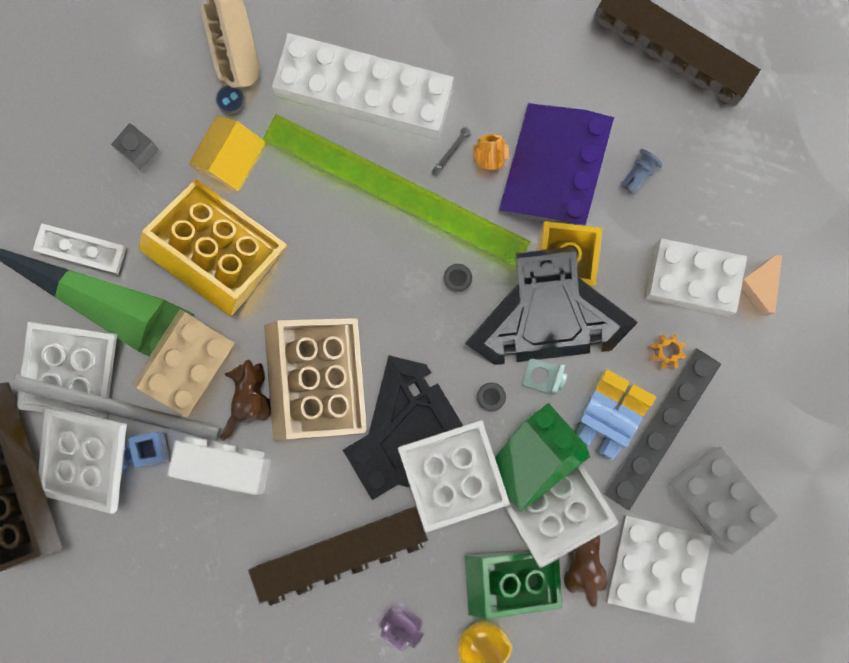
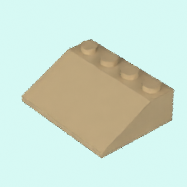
[264,318,367,441]

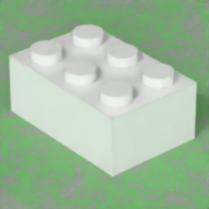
[644,238,747,317]
[167,436,271,495]

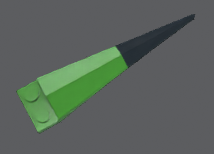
[0,248,194,356]

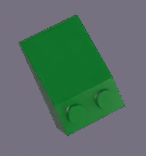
[495,403,591,512]
[465,550,562,620]

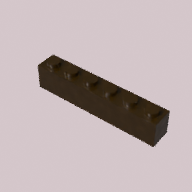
[594,0,761,105]
[248,506,428,606]

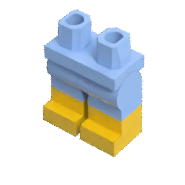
[576,369,656,460]

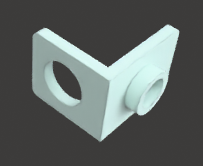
[522,358,567,395]

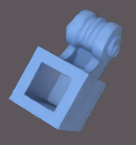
[121,431,170,472]

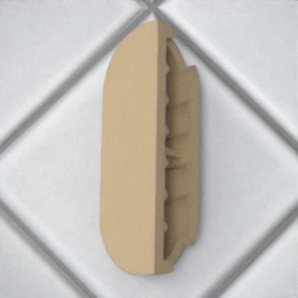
[201,0,259,88]

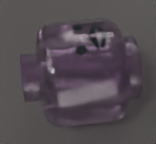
[378,606,424,651]

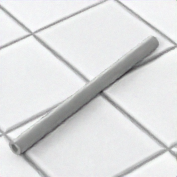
[12,375,219,441]

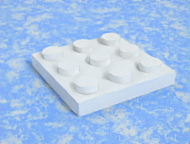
[17,322,117,419]
[38,407,126,513]
[398,420,510,533]
[505,464,618,568]
[606,515,712,623]

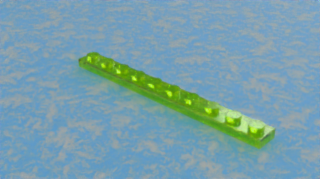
[263,114,531,268]

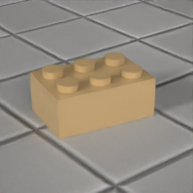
[132,309,235,418]

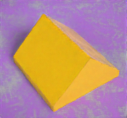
[189,115,267,192]

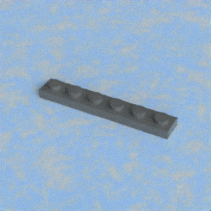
[603,348,721,511]

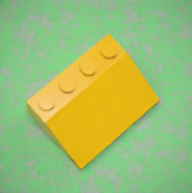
[138,179,287,317]

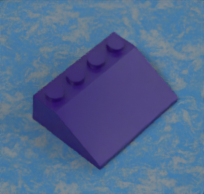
[499,103,614,226]

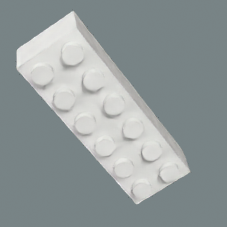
[272,33,454,140]

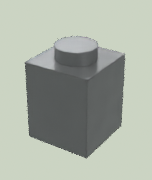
[111,123,158,170]

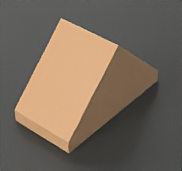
[741,255,782,316]

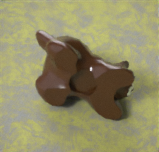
[220,359,271,441]
[564,535,607,608]

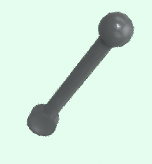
[432,127,471,175]

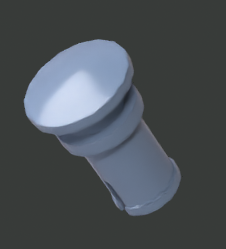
[620,148,664,195]

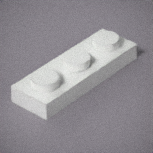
[33,223,127,275]

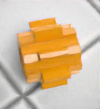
[473,134,509,170]
[650,334,687,369]

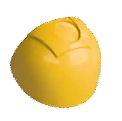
[458,621,512,663]

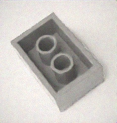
[669,447,778,555]

